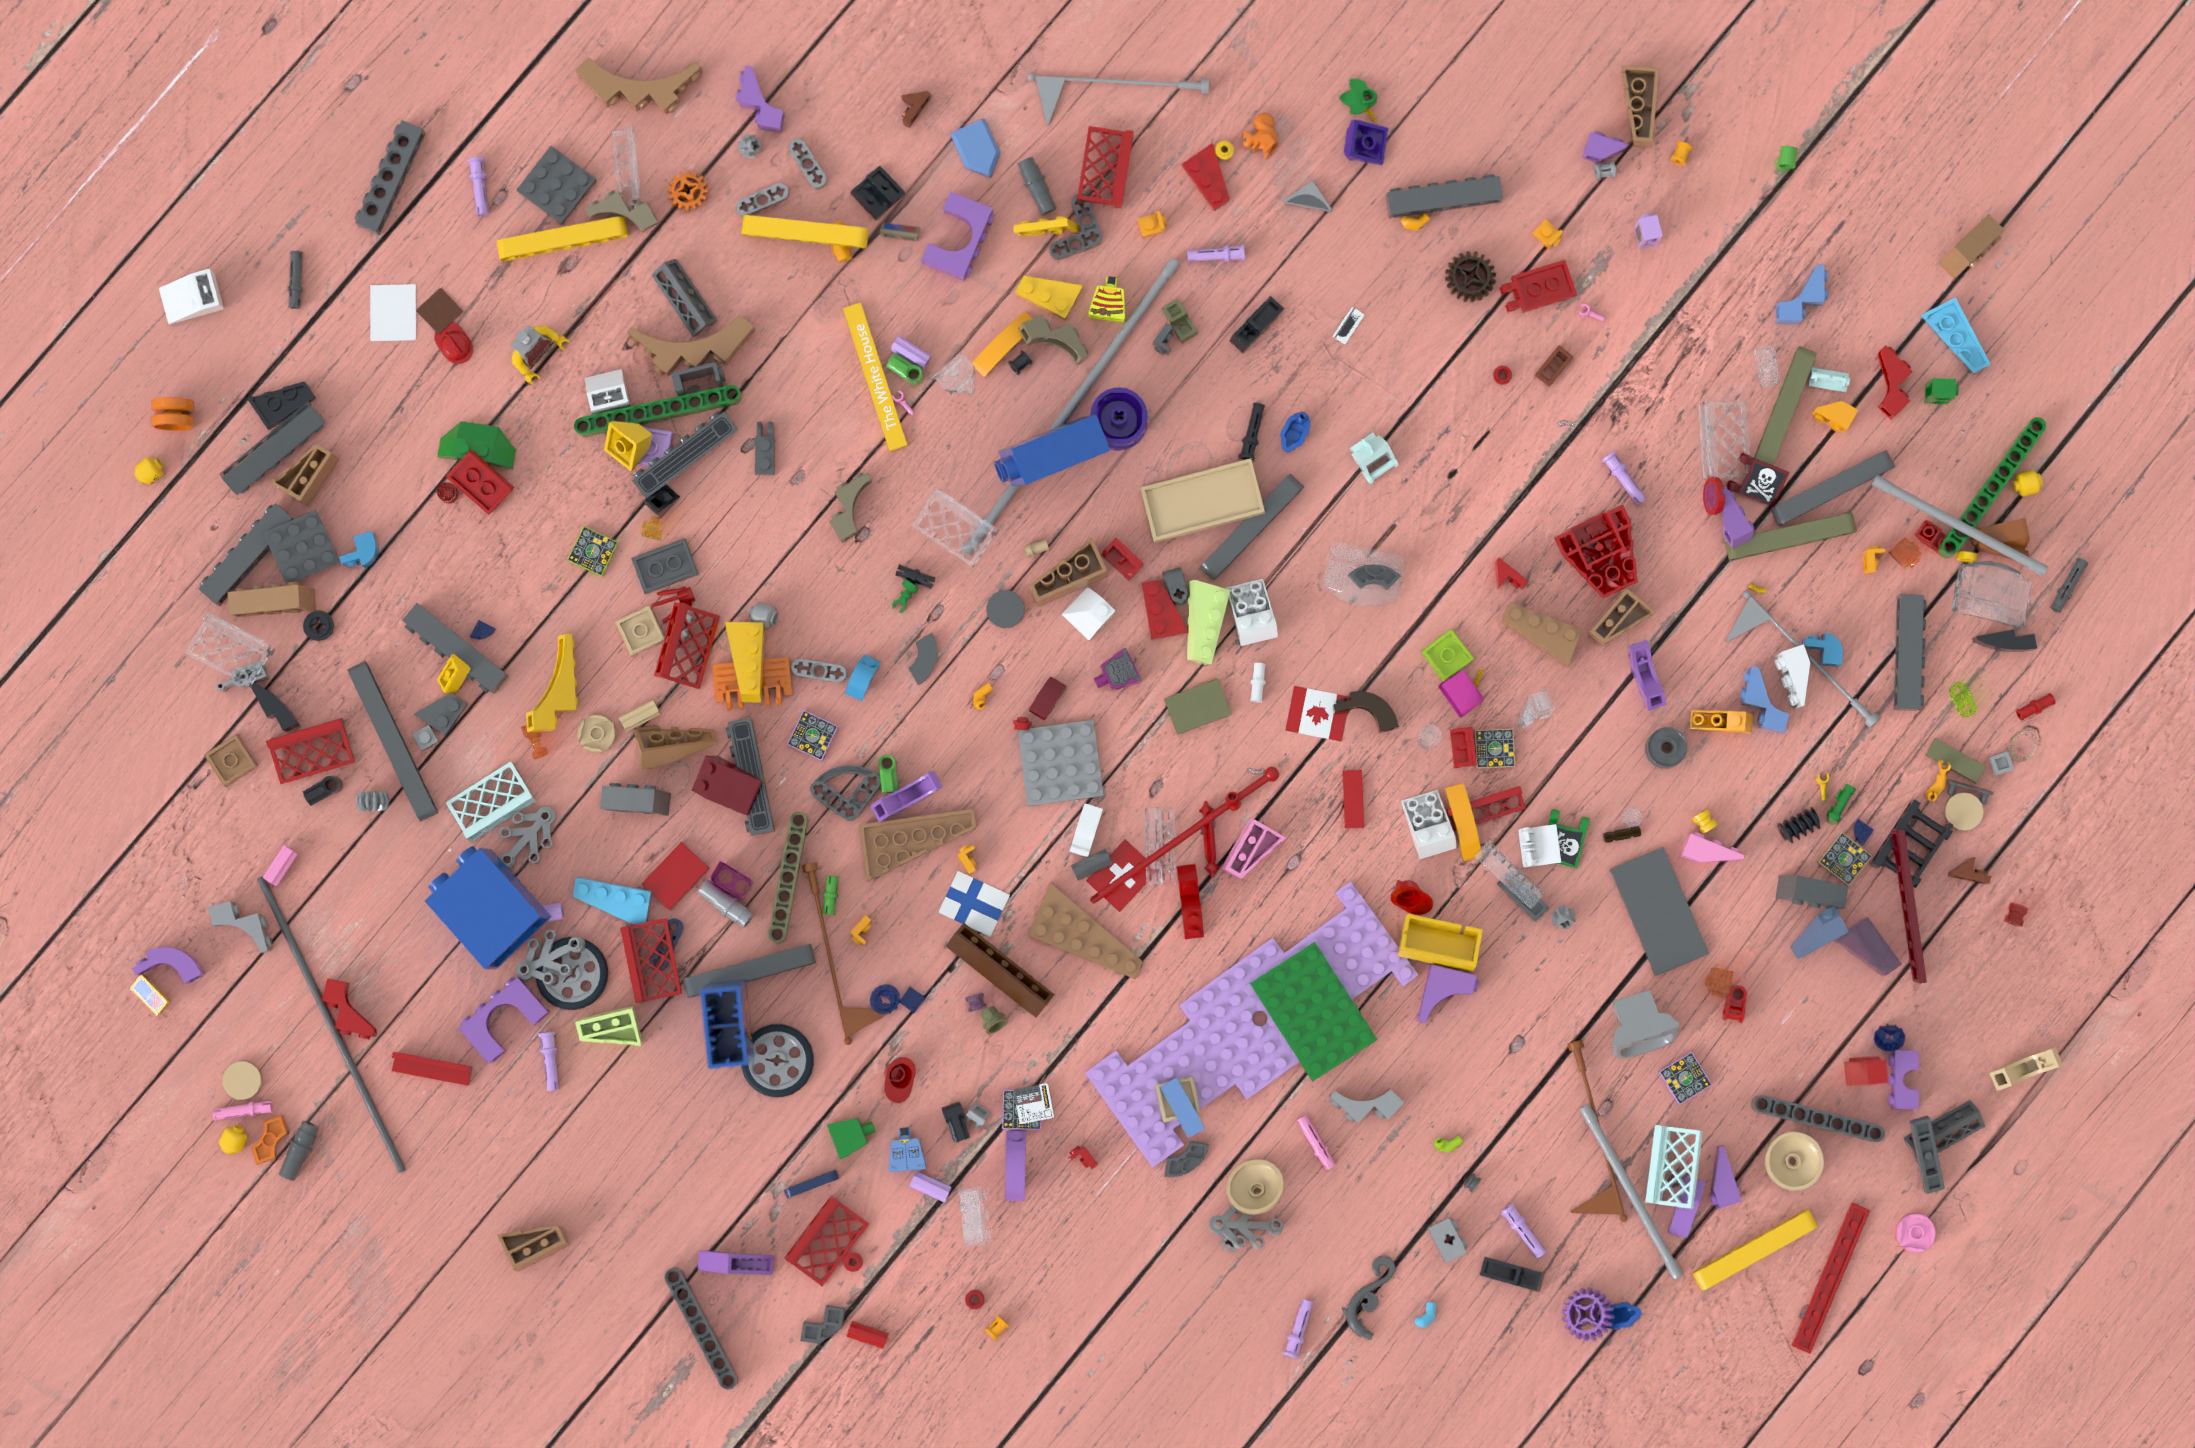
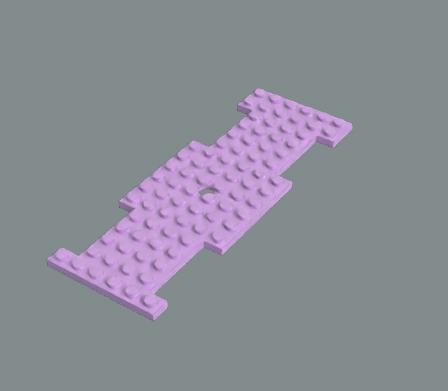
[1085,882,1419,1168]

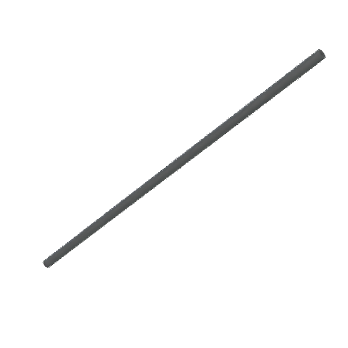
[257,876,406,1173]

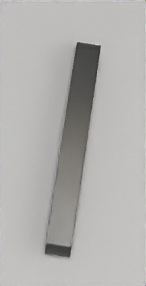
[347,661,438,822]

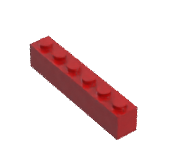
[1844,1056,1889,1086]

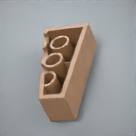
[1621,65,1659,148]
[1030,537,1108,607]
[1501,602,1582,667]

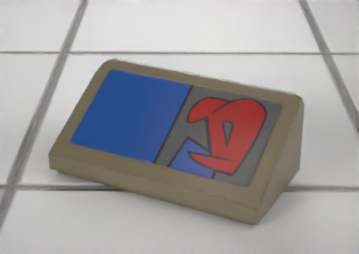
[880,223,920,241]

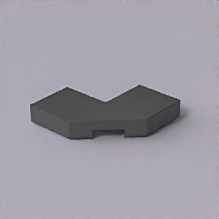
[800,1305,845,1344]

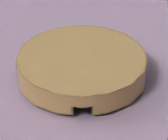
[578,715,616,753]
[1944,792,1984,831]
[223,1062,262,1100]

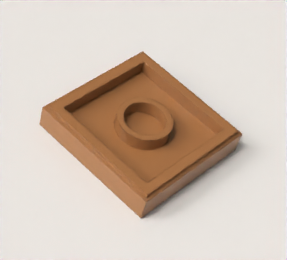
[204,734,258,787]

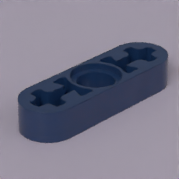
[650,918,684,971]
[784,1170,840,1199]

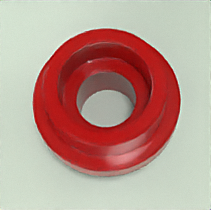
[1493,366,1512,385]
[1013,717,1032,730]
[843,1252,863,1272]
[965,1290,985,1309]

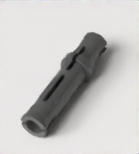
[287,250,303,309]
[2050,558,2088,613]

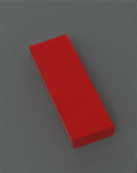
[1342,770,1364,829]

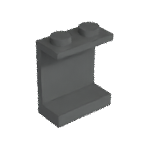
[671,362,726,396]

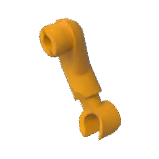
[1925,760,1951,802]

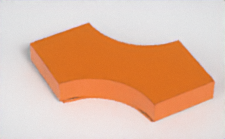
[251,1115,289,1165]

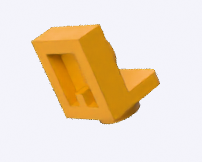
[1137,210,1167,238]
[1532,219,1563,249]
[1863,546,1886,575]
[957,844,977,876]
[850,915,872,945]

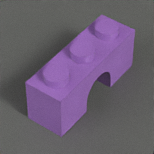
[1888,1050,1919,1109]

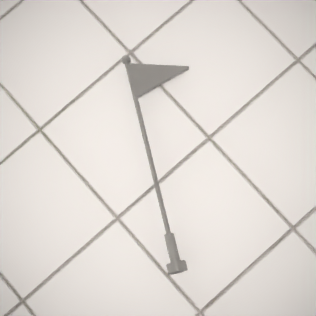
[1028,73,1209,126]
[1725,591,1880,728]

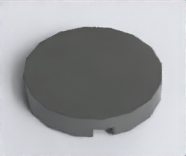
[986,590,1024,629]

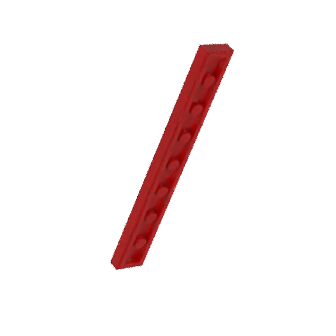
[1791,1202,1870,1354]

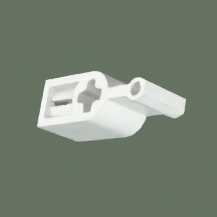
[1069,803,1103,857]

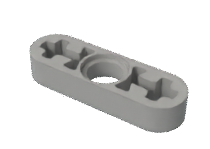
[789,139,827,189]
[736,183,789,217]
[791,659,847,683]

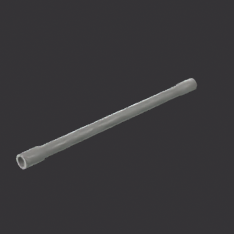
[1871,475,2048,576]
[1579,1103,1683,1280]

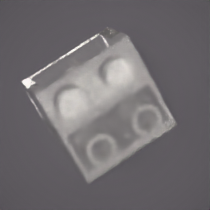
[1514,689,1555,729]

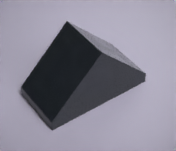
[644,484,680,519]

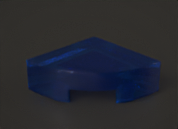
[470,620,496,640]
[1854,819,1874,846]

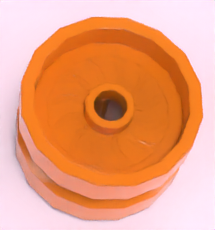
[151,397,194,431]

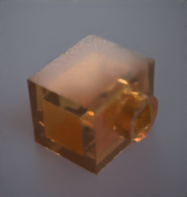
[1888,537,1922,569]
[1705,967,1733,997]

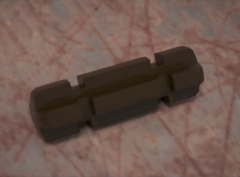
[1603,826,1641,843]

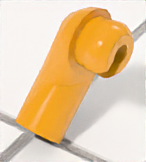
[1401,213,1430,231]
[973,682,993,710]

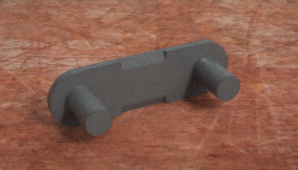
[1947,779,1994,805]

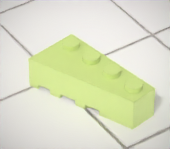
[1187,580,1230,665]

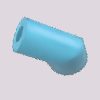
[1415,1302,1436,1328]

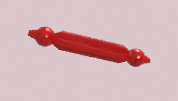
[1199,801,1219,878]

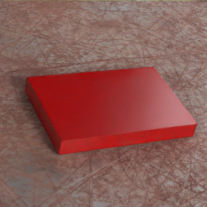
[446,449,515,515]
[642,842,710,910]

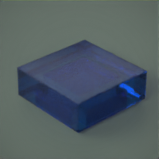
[899,987,926,1013]

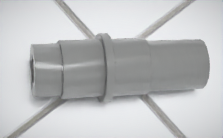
[698,880,754,928]

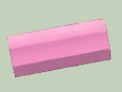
[263,845,299,887]

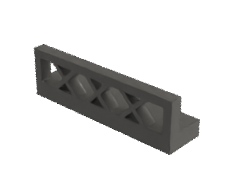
[652,259,718,337]
[1904,1100,1985,1163]

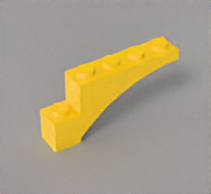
[526,634,578,732]

